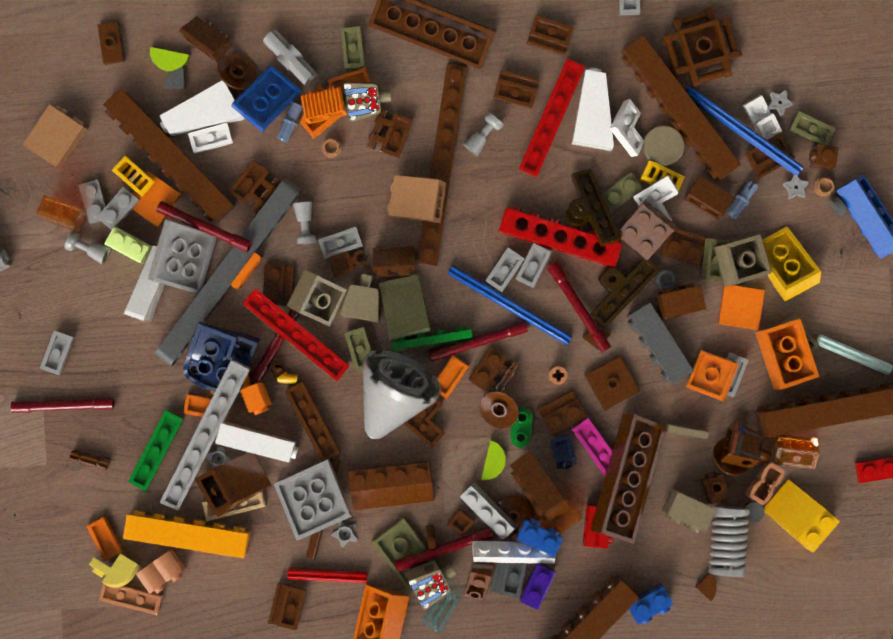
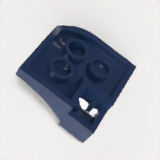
[183,322,260,400]

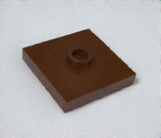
[584,356,640,411]

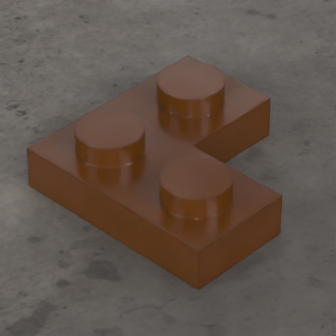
[404,399,445,448]

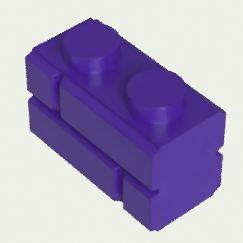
[519,563,556,610]

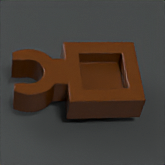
[328,250,367,277]

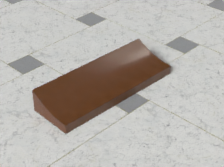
[368,0,496,70]
[590,413,666,544]

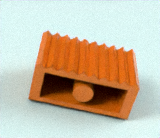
[301,86,348,124]
[240,382,272,415]

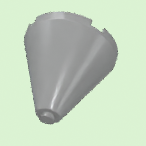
[362,350,441,439]

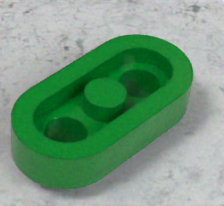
[510,407,532,448]

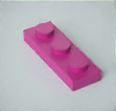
[571,417,612,476]

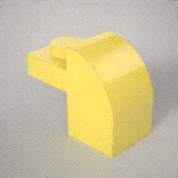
[89,554,140,587]

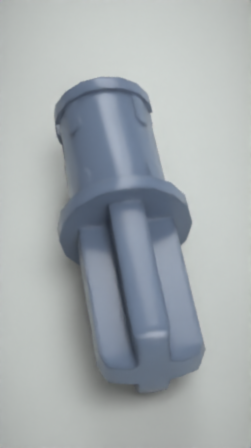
[277,102,303,143]
[727,181,758,219]

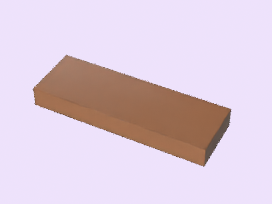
[98,584,164,615]

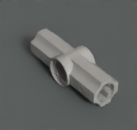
[263,29,317,86]

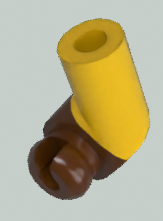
[271,362,298,384]

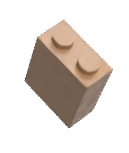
[22,104,88,169]
[387,175,446,223]

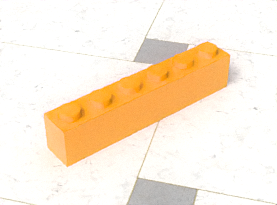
[123,510,250,558]

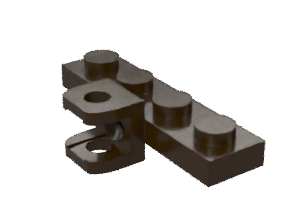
[565,168,621,247]
[590,257,660,329]

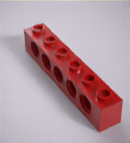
[498,206,622,268]

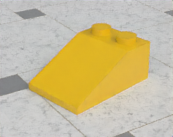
[762,226,821,301]
[763,479,840,552]

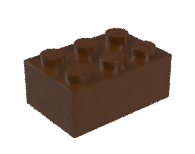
[510,451,571,524]

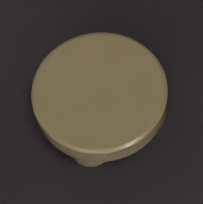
[642,125,684,167]

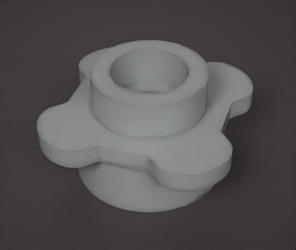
[207,447,231,469]

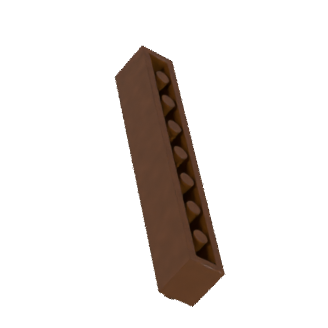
[622,36,741,181]
[103,88,235,223]

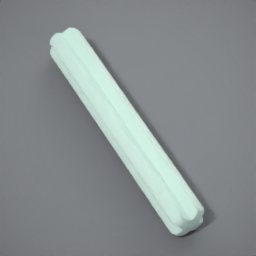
[816,335,893,375]

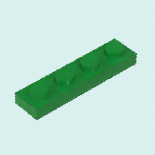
[391,326,472,351]
[128,410,184,491]

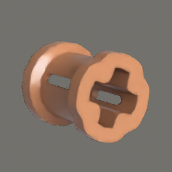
[548,366,567,385]

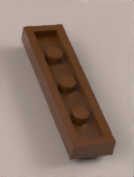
[285,381,341,462]

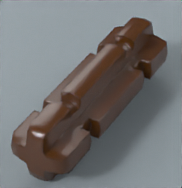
[69,450,110,470]

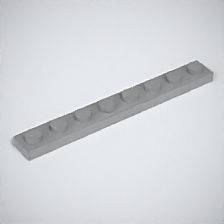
[160,359,250,511]

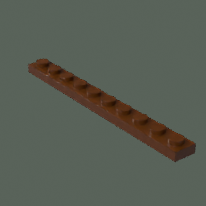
[417,64,467,266]

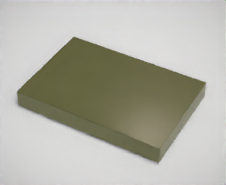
[379,274,430,339]
[372,517,441,590]

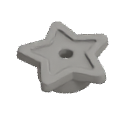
[767,90,793,116]
[782,174,809,199]
[331,521,357,547]

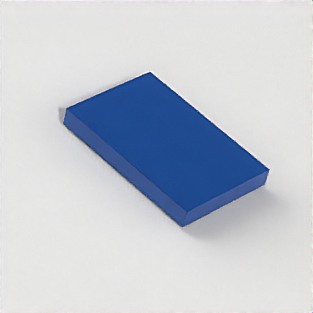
[231,65,302,132]

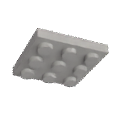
[148,220,217,294]
[274,460,353,541]

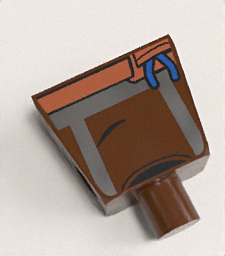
[721,421,772,468]

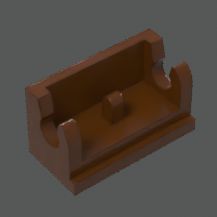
[684,176,734,220]

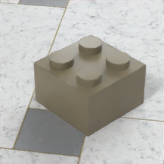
[714,234,772,286]
[287,269,347,327]
[662,489,716,533]

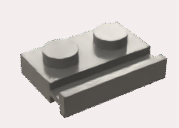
[491,563,527,599]

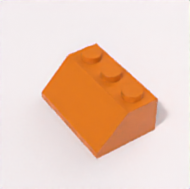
[755,319,819,390]
[353,584,410,639]

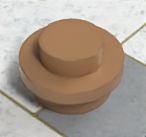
[321,138,342,158]
[814,177,835,197]

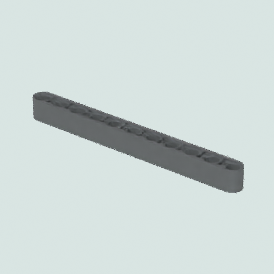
[155,178,303,367]

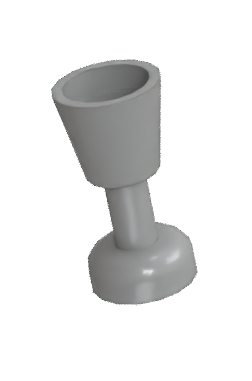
[463,112,504,156]
[293,202,317,245]
[65,231,111,265]

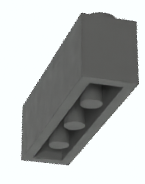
[627,303,694,384]

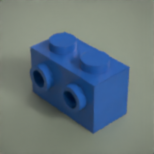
[516,518,563,557]
[629,583,674,624]

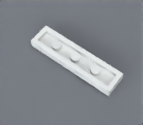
[472,541,556,564]

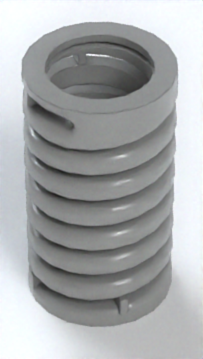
[708,505,750,577]

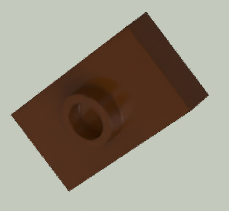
[97,21,125,65]

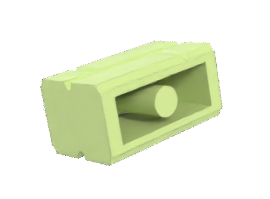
[105,226,153,265]

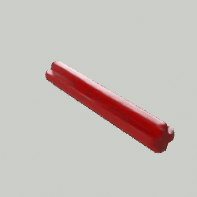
[287,568,368,583]

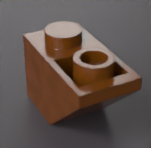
[464,561,494,600]

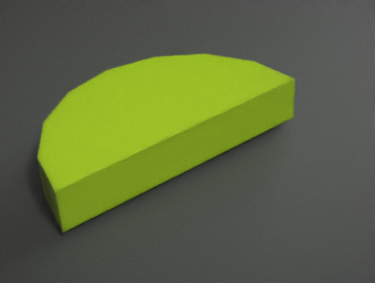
[150,47,190,72]
[481,440,506,480]

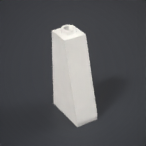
[571,68,614,151]
[160,81,245,136]
[124,246,165,322]
[215,422,299,462]

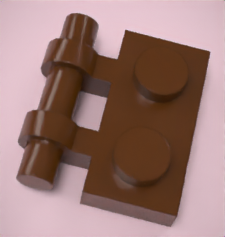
[367,109,413,159]
[229,160,281,213]
[468,347,519,392]

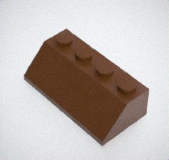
[348,460,434,510]

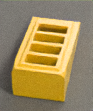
[112,155,155,197]
[640,160,685,196]

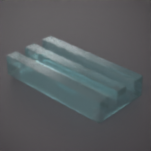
[422,592,461,634]

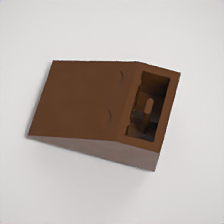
[372,246,415,277]
[195,452,272,517]

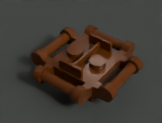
[661,7,742,88]

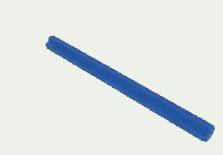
[685,86,803,175]
[448,265,572,345]

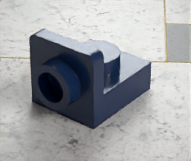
[550,435,576,469]

